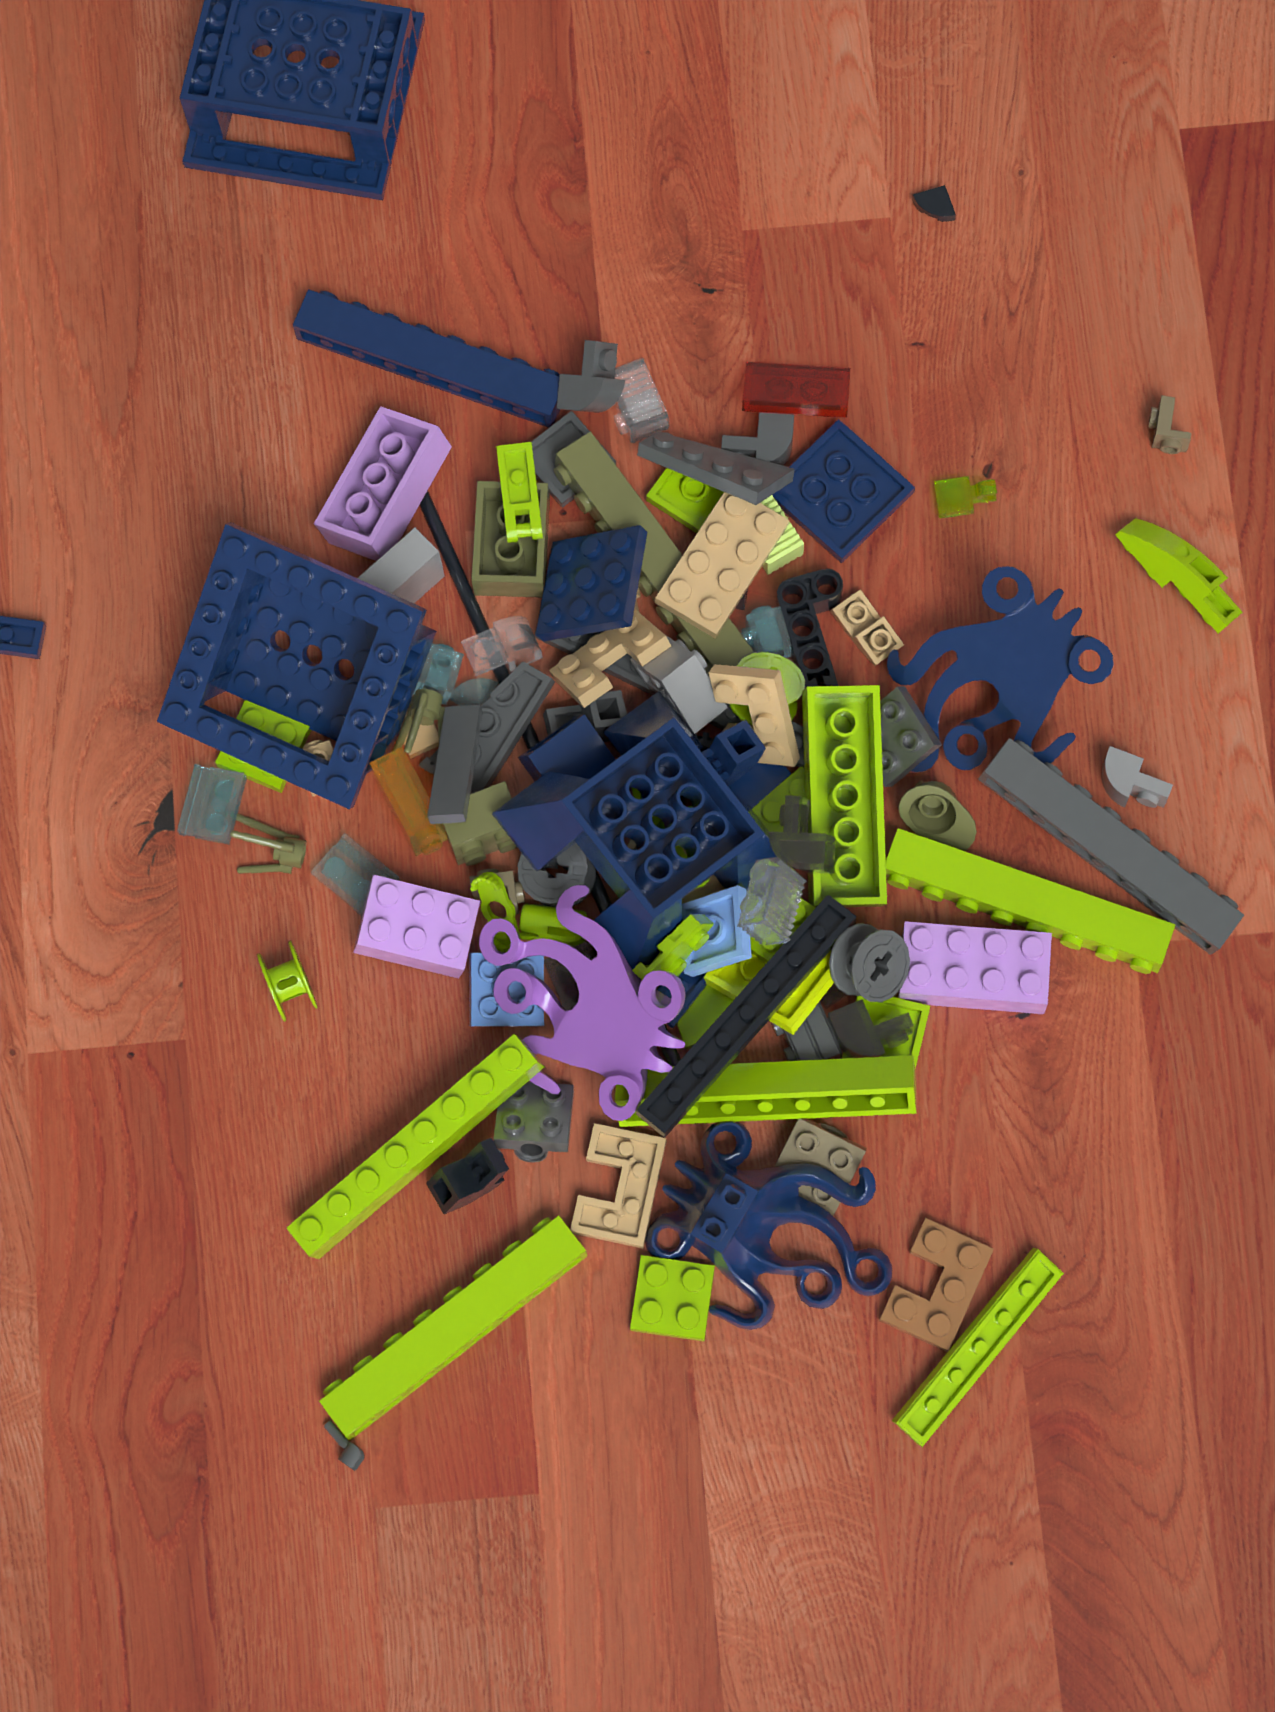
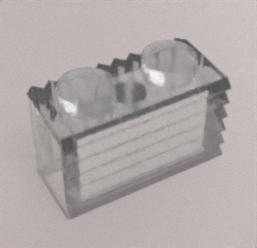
[613,357,669,443]
[737,857,807,945]

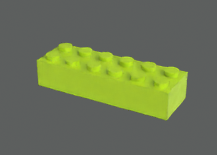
[802,685,887,907]

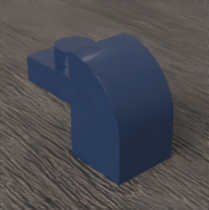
[702,720,766,786]

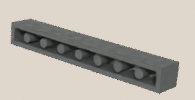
[978,738,1244,955]

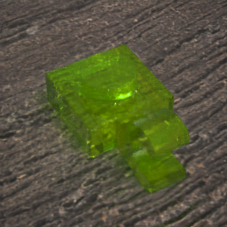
[934,476,997,519]

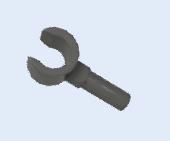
[324,1421,365,1471]

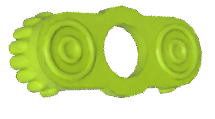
[470,872,520,953]

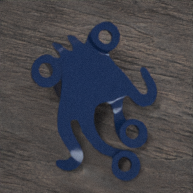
[887,566,1114,772]
[645,1121,892,1330]

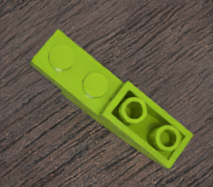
[1115,518,1243,634]

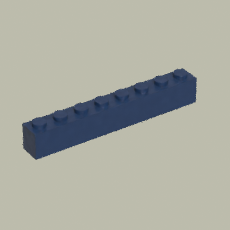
[293,289,560,428]

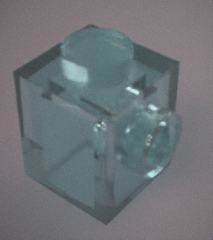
[741,606,792,658]
[414,643,464,705]

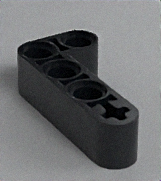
[777,569,843,688]

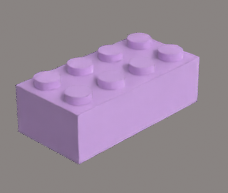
[314,406,452,561]
[898,921,1052,1014]

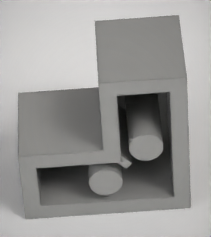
[630,636,728,734]

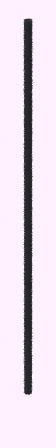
[419,490,698,1124]

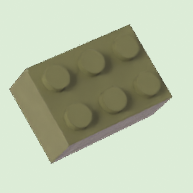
[472,481,550,598]

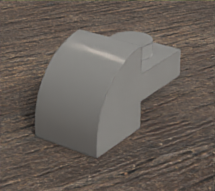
[1101,746,1173,808]

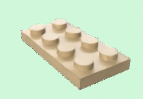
[655,492,790,639]

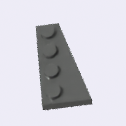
[637,432,795,505]
[418,662,555,794]

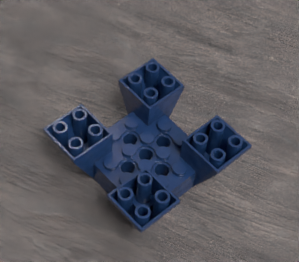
[492,691,792,969]

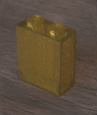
[370,747,447,856]

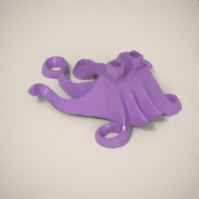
[479,885,685,1121]

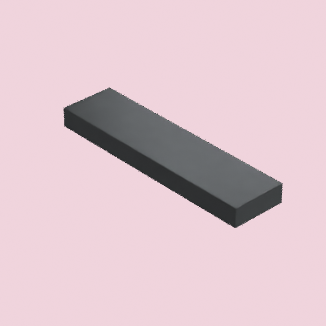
[427,705,483,824]

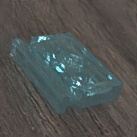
[177,764,247,845]
[311,833,400,916]

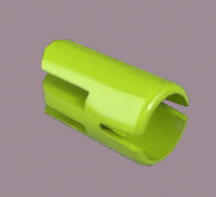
[519,903,587,947]

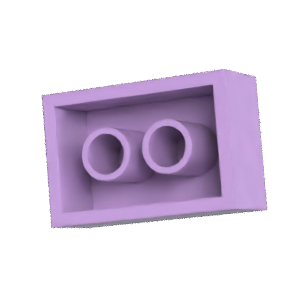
[353,875,480,979]

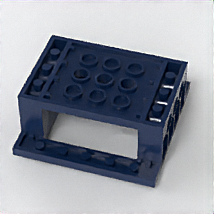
[179,0,425,201]
[157,522,437,810]

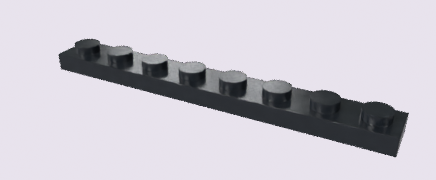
[636,895,857,1138]

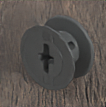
[518,843,596,907]
[829,923,910,1002]

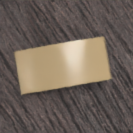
[830,589,904,666]

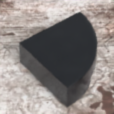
[912,185,956,222]

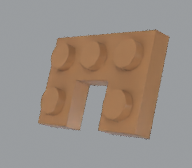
[880,1218,994,1352]

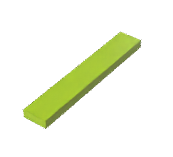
[892,1248,1064,1447]

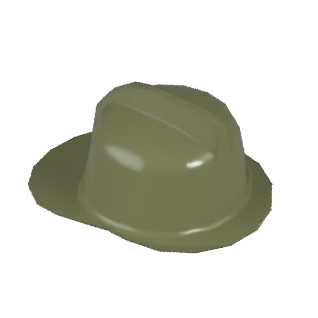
[899,780,977,851]

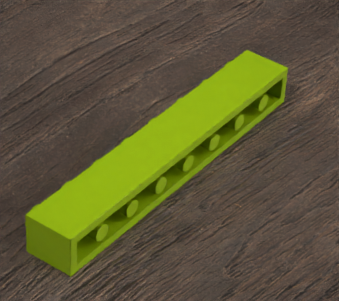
[886,828,1176,974]
[287,1034,545,1259]
[615,1055,916,1127]
[319,1216,588,1441]

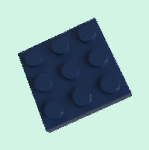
[773,419,915,563]
[535,525,648,641]

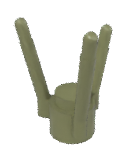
[392,689,445,756]
[230,813,307,874]

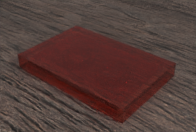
[742,362,851,418]

